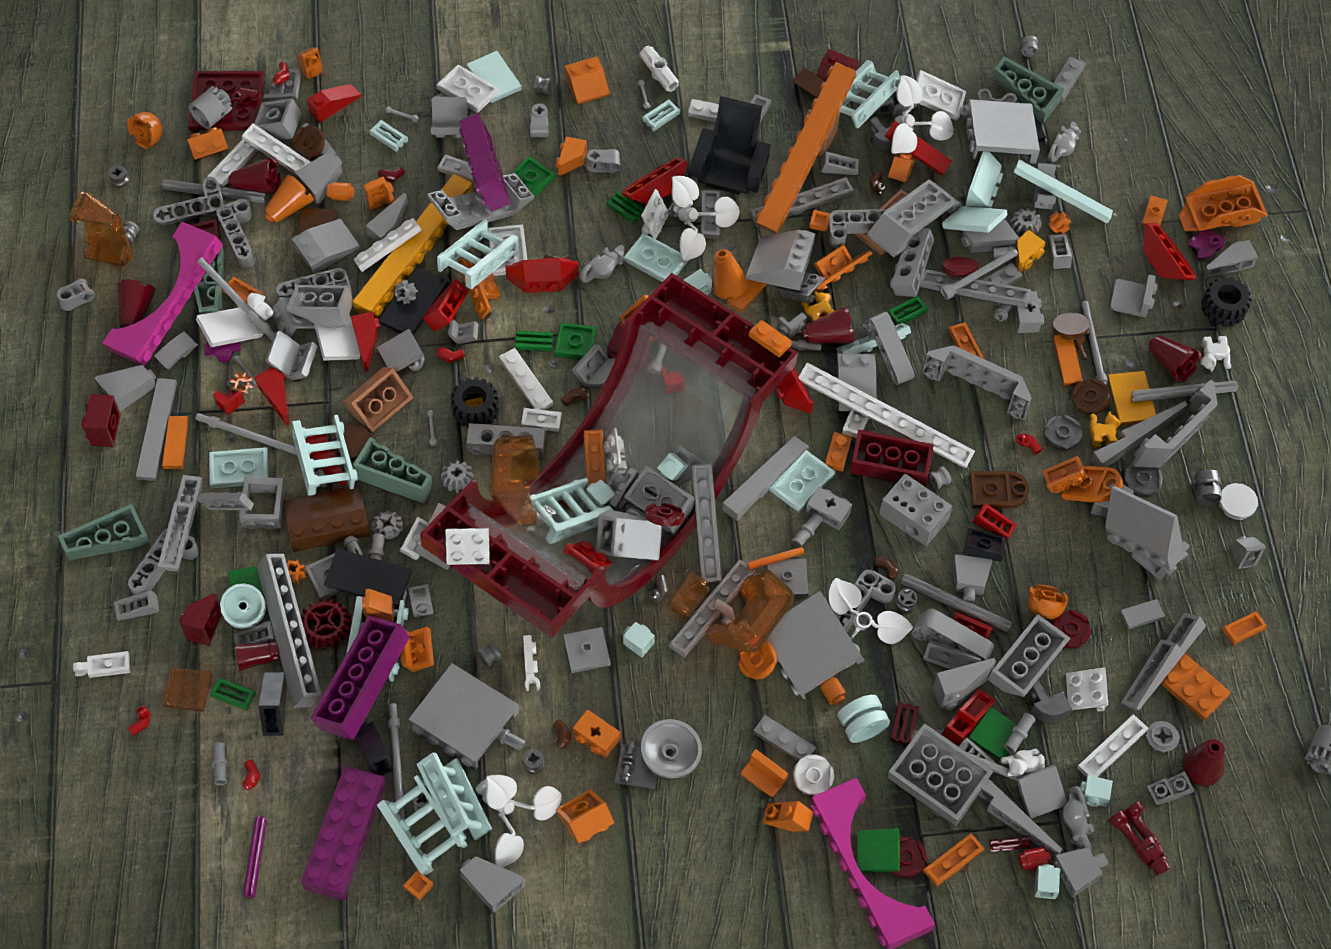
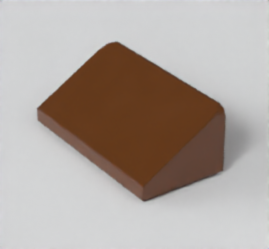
[793,68,826,98]

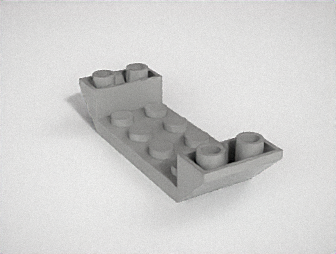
[427,173,534,230]
[867,180,963,257]
[922,345,1032,420]
[1132,380,1218,468]

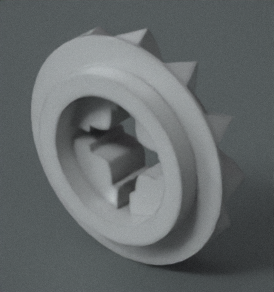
[371,510,403,539]
[1146,721,1179,753]

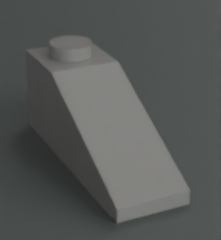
[366,193,408,242]
[1202,240,1258,279]

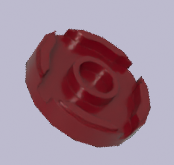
[942,257,979,278]
[645,503,685,527]
[1052,610,1091,649]
[890,836,927,879]

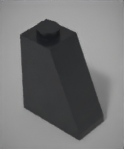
[259,672,287,736]
[355,722,393,776]

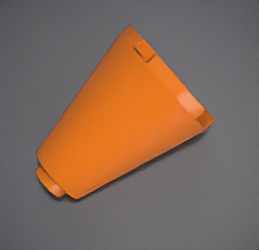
[264,174,314,223]
[712,249,748,299]

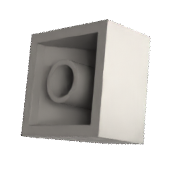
[254,98,302,140]

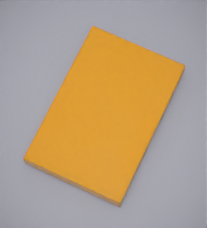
[1107,371,1156,426]

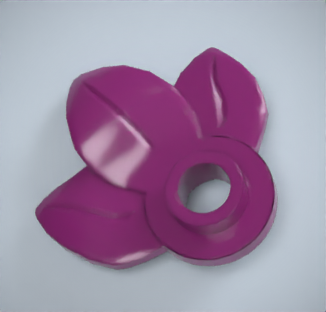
[1187,230,1225,259]
[204,342,241,363]

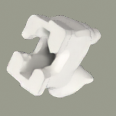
[247,293,273,321]
[1200,336,1231,373]
[1001,749,1045,776]

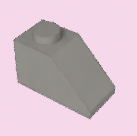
[1230,536,1266,569]

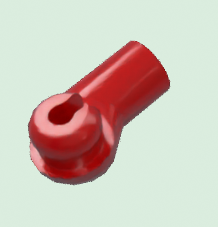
[273,62,290,85]
[437,347,465,363]
[1015,434,1042,455]
[128,706,151,736]
[242,759,261,790]

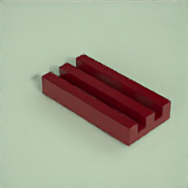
[890,702,919,745]

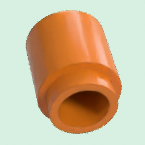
[327,182,354,201]
[820,676,847,706]

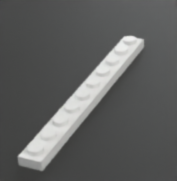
[799,363,975,469]

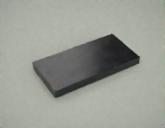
[379,266,448,335]
[324,548,412,607]

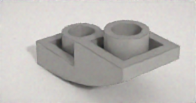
[154,331,198,370]
[1147,772,1194,806]

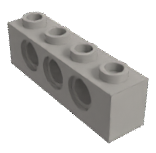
[890,228,934,297]
[466,423,546,458]

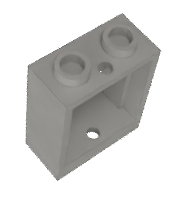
[239,477,286,529]

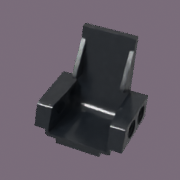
[689,96,771,195]

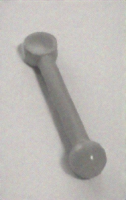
[638,80,650,109]
[385,106,419,122]
[233,355,256,385]
[427,410,437,446]

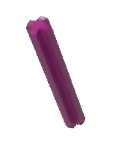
[243,816,267,898]

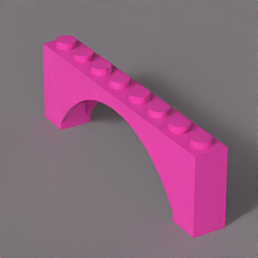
[102,222,223,366]
[810,777,935,949]

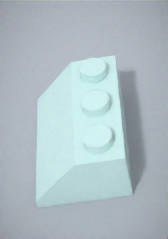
[966,151,1003,208]

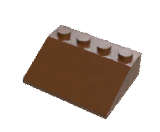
[284,485,370,552]

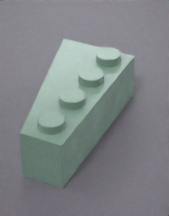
[993,56,1064,124]
[194,247,225,315]
[353,437,432,504]
[58,504,150,561]

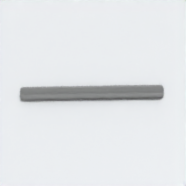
[162,179,267,203]
[1131,381,1238,402]
[901,574,1012,632]

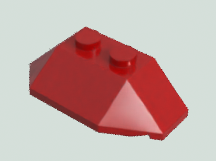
[621,157,687,204]
[1143,223,1196,280]
[505,258,579,293]
[775,368,814,413]

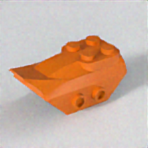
[1178,175,1268,231]

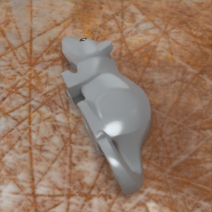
[1047,122,1081,162]
[579,245,625,283]
[1062,786,1094,851]

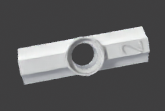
[639,46,679,92]

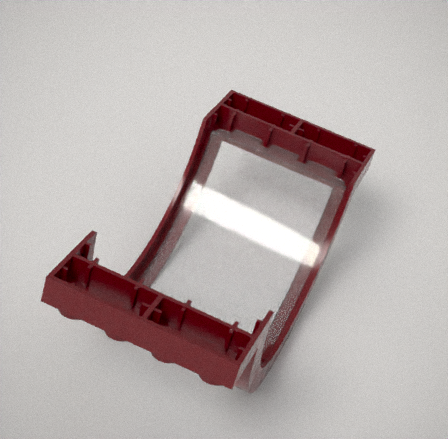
[420,273,798,638]

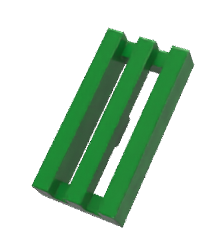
[606,190,645,224]
[887,296,928,326]
[514,330,553,351]
[210,677,256,711]

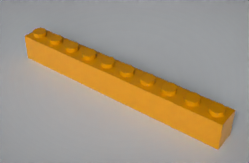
[352,174,474,318]

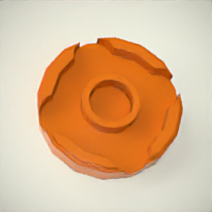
[738,639,777,680]

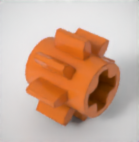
[1048,211,1071,234]
[230,371,253,394]
[287,559,306,584]

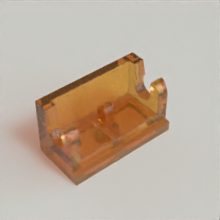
[671,571,710,620]

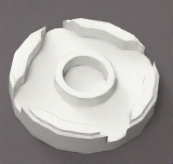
[1219,483,1258,520]
[793,755,834,796]

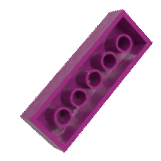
[459,113,511,212]
[310,615,410,740]
[301,766,386,901]

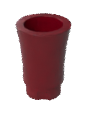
[235,641,279,672]

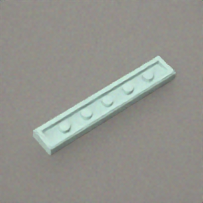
[1014,160,1113,223]

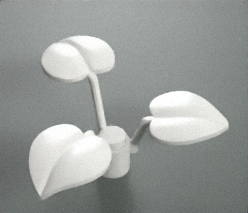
[891,75,954,154]
[672,176,740,261]
[828,578,913,669]
[486,775,561,868]

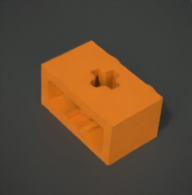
[573,710,620,758]

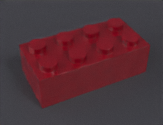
[850,429,934,487]

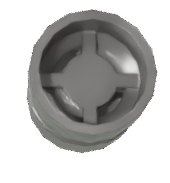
[1194,470,1222,505]

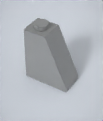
[295,151,342,205]
[961,219,1019,253]
[94,365,156,411]
[460,856,526,913]

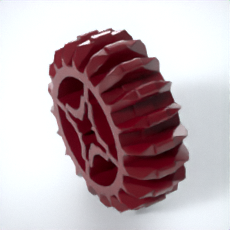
[300,598,352,651]

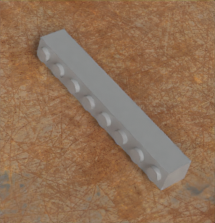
[256,554,322,708]

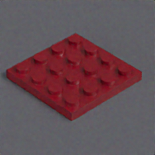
[188,71,265,131]

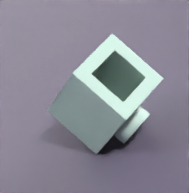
[684,269,712,295]
[658,453,688,481]
[586,480,615,508]
[623,622,655,657]
[1080,775,1113,807]
[1034,864,1060,899]

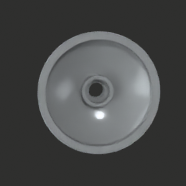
[640,719,702,778]

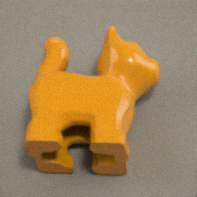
[801,291,834,322]
[1090,411,1121,448]

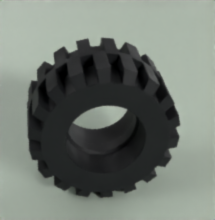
[1201,276,1252,327]
[450,377,499,428]

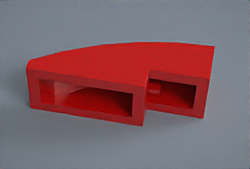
[942,688,996,747]

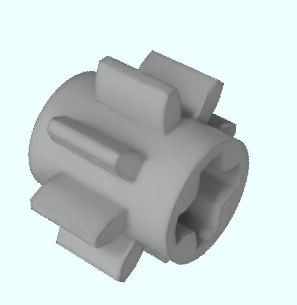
[393,280,418,304]

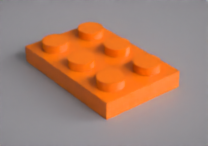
[1160,653,1231,721]

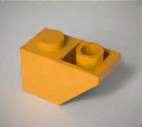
[1015,230,1045,273]

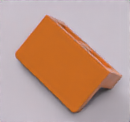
[741,749,789,798]

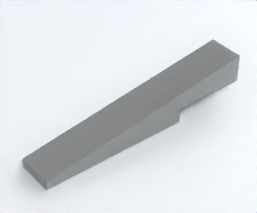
[1091,401,1187,467]
[722,436,809,521]
[158,475,203,572]
[1121,612,1206,711]
[978,779,1062,859]

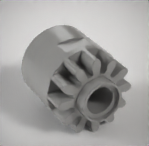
[188,86,232,129]
[1305,725,1331,775]

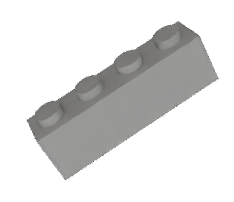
[988,614,1070,697]

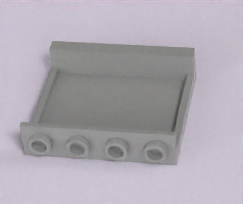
[964,99,1040,164]
[760,591,865,699]
[409,663,519,769]

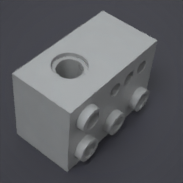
[624,466,695,537]
[879,474,952,547]

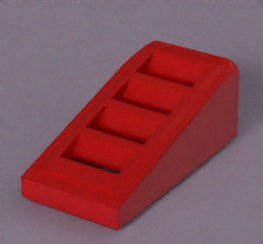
[972,503,1017,540]

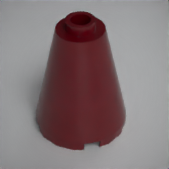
[228,158,281,194]
[118,279,156,328]
[802,307,854,344]
[1149,336,1202,383]
[1183,739,1225,786]

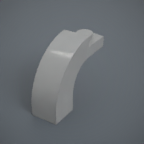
[1033,162,1056,209]

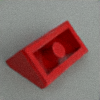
[953,611,993,639]

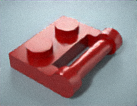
[563,541,613,574]

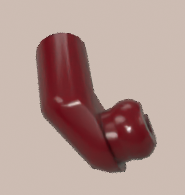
[232,88,259,102]
[378,166,405,182]

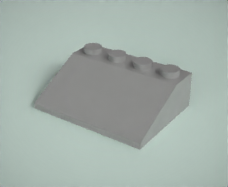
[746,230,815,291]
[1105,486,1185,571]
[888,723,993,826]

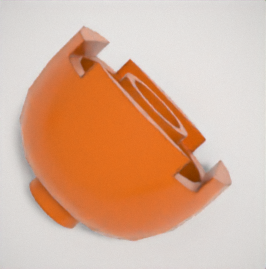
[127,112,163,149]
[1027,584,1068,621]

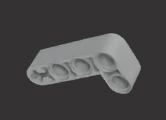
[153,177,224,225]
[217,199,255,269]
[828,209,888,249]
[276,268,353,299]
[863,312,914,385]
[128,528,199,595]
[835,570,895,632]
[912,609,994,661]

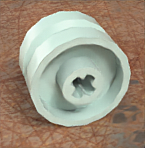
[220,583,266,630]
[837,695,890,743]

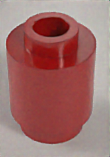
[1018,846,1051,871]

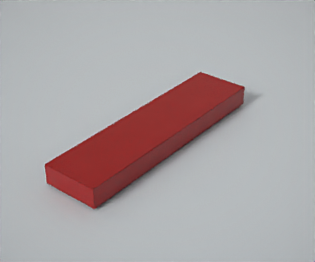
[884,121,952,176]

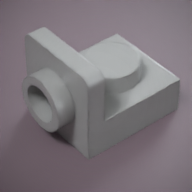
[408,584,433,617]

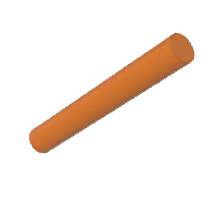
[747,547,805,570]

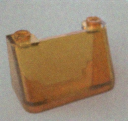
[69,190,133,267]
[489,435,540,526]
[705,570,794,653]

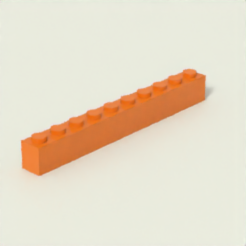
[756,62,857,234]

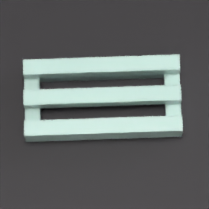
[642,100,680,131]
[370,120,408,152]

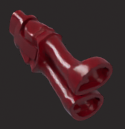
[1108,801,1171,876]

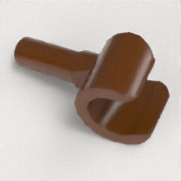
[1074,336,1087,360]

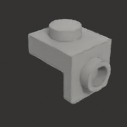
[778,313,807,339]
[448,320,478,344]

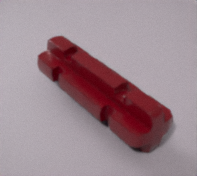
[989,836,1031,852]

